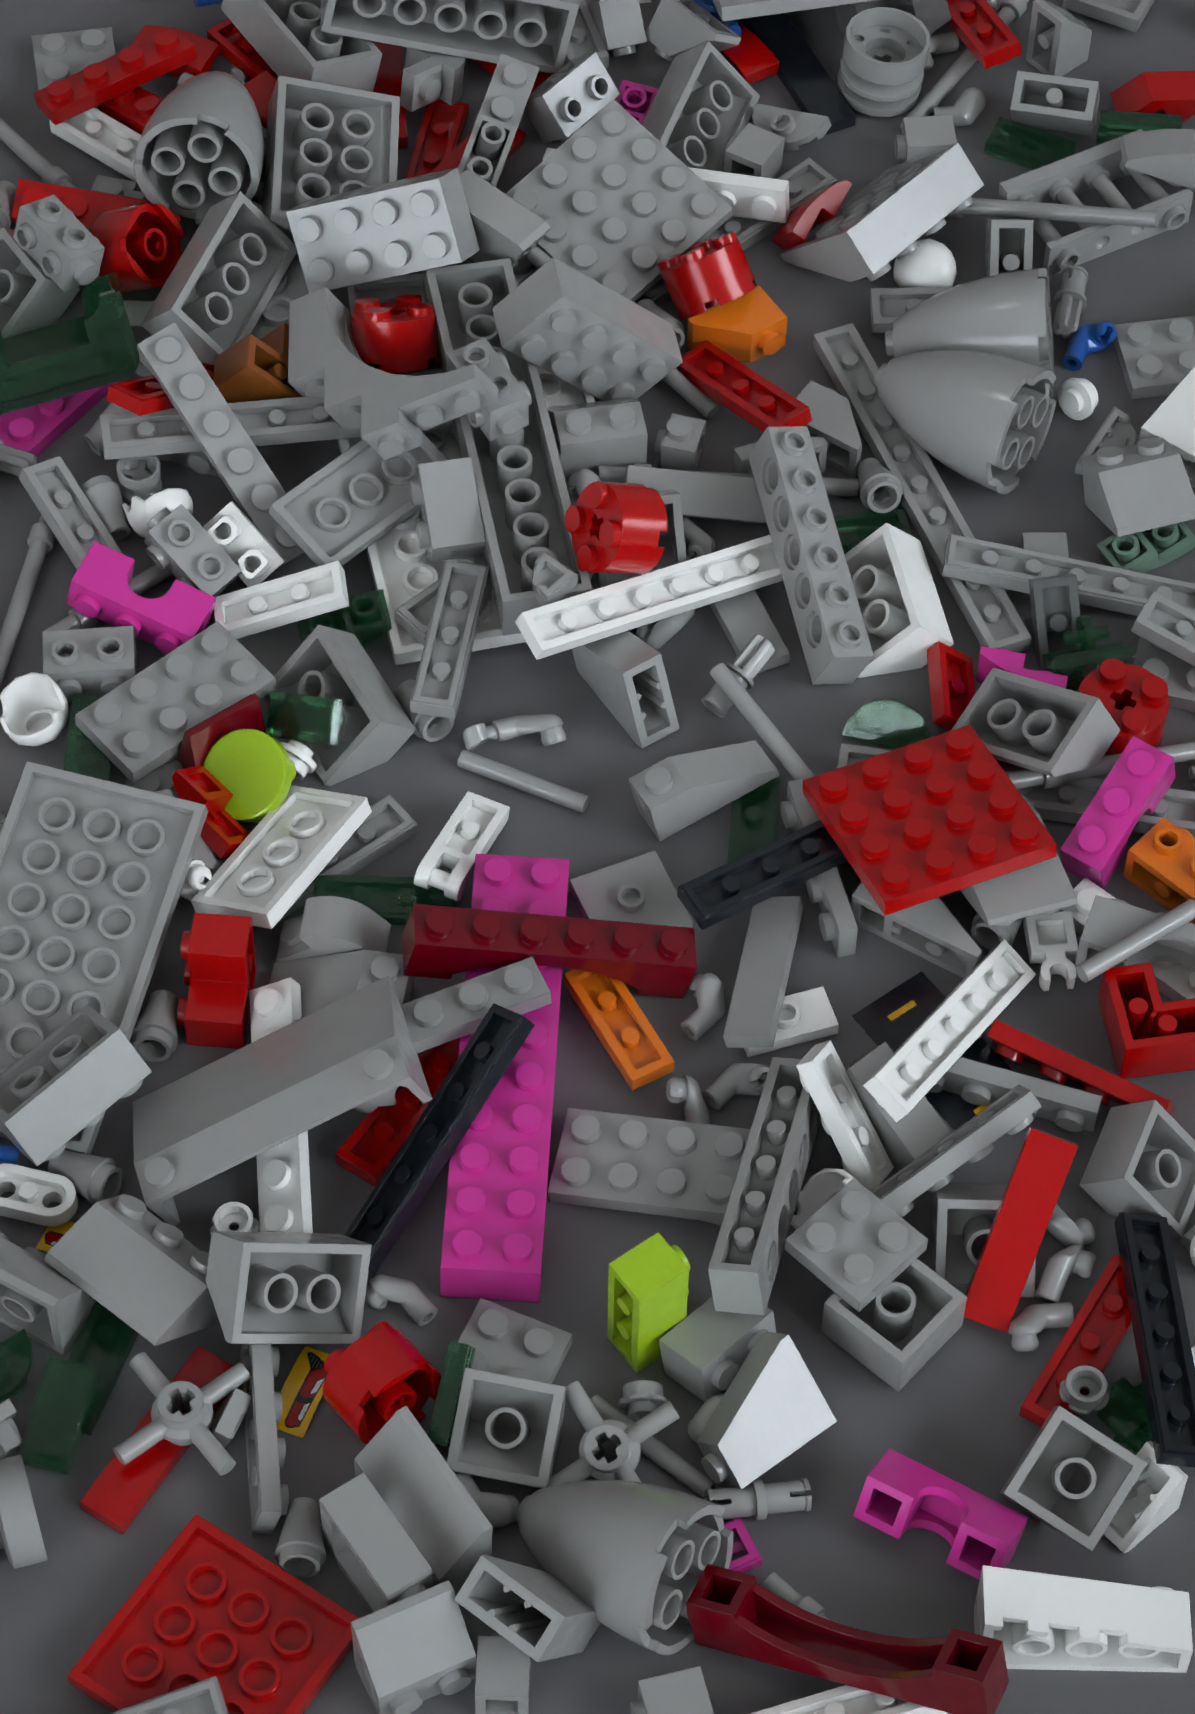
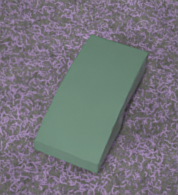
[1096,522,1195,573]

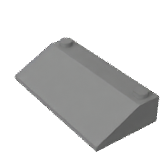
[132,976,433,1226]

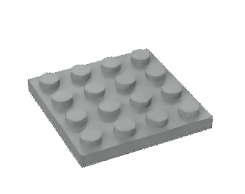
[506,99,733,303]

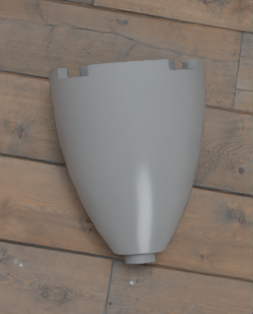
[133,71,264,224]
[885,268,1054,398]
[874,350,1056,494]
[517,1480,733,1656]

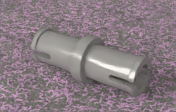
[704,1478,812,1521]

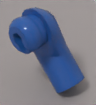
[1062,321,1117,371]

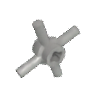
[113,1352,251,1476]
[548,1381,680,1487]

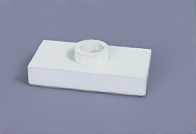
[744,986,839,1057]

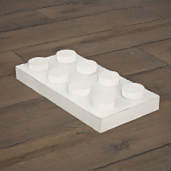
[191,785,372,929]

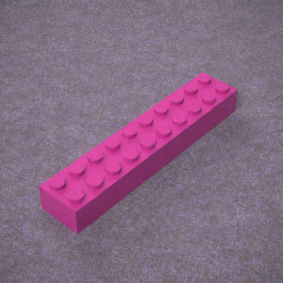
[440,853,570,1303]

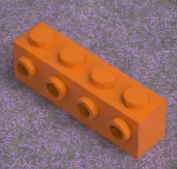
[1123,817,1195,924]

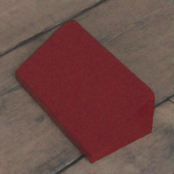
[178,693,266,768]

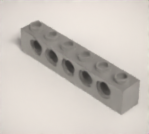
[748,426,874,685]
[708,1057,821,1316]

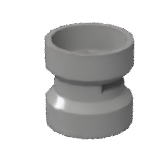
[116,455,163,506]

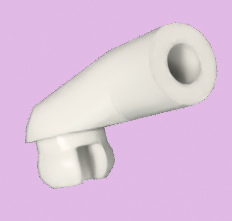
[180,859,212,901]

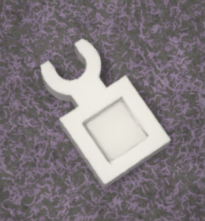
[1023,911,1078,991]

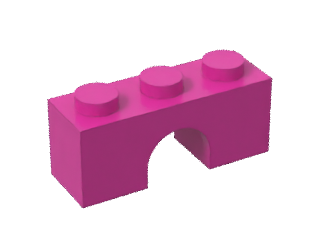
[67,541,216,655]
[1060,736,1176,890]
[853,1448,1029,1580]

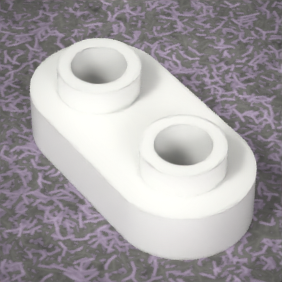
[0,1163,78,1227]

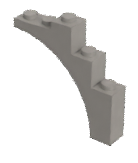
[288,287,498,460]

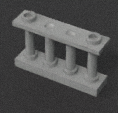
[997,129,1194,277]

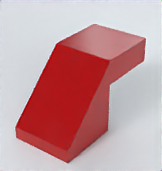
[1110,70,1195,131]

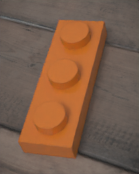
[564,969,675,1091]

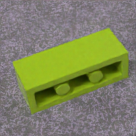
[607,1232,691,1373]

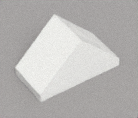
[1103,1441,1188,1554]

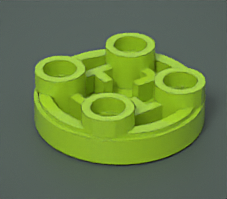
[203,729,296,823]

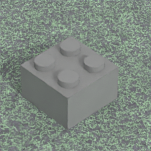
[821,1259,967,1392]

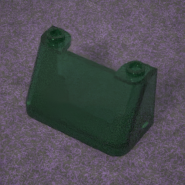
[0,271,140,415]

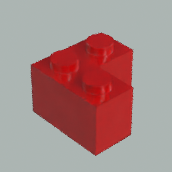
[177,912,257,1049]
[1098,963,1195,1079]

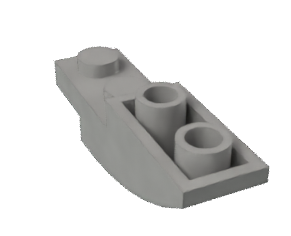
[458,53,540,187]
[1119,129,1195,190]

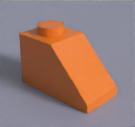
[687,285,788,363]

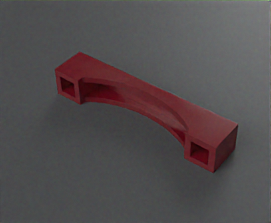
[402,904,697,999]
[686,1564,1009,1714]

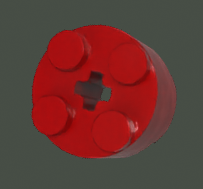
[91,203,184,294]
[657,231,757,320]
[350,294,439,373]
[565,481,668,574]
[1078,659,1169,756]
[323,1321,442,1444]

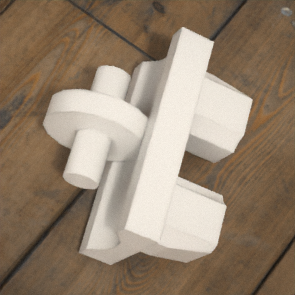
[203,501,286,587]

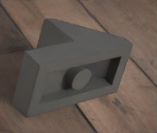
[1025,573,1085,670]

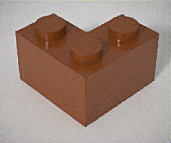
[213,323,302,403]

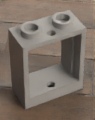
[319,1472,433,1613]

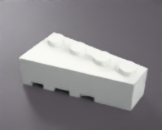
[974,1565,1193,1673]

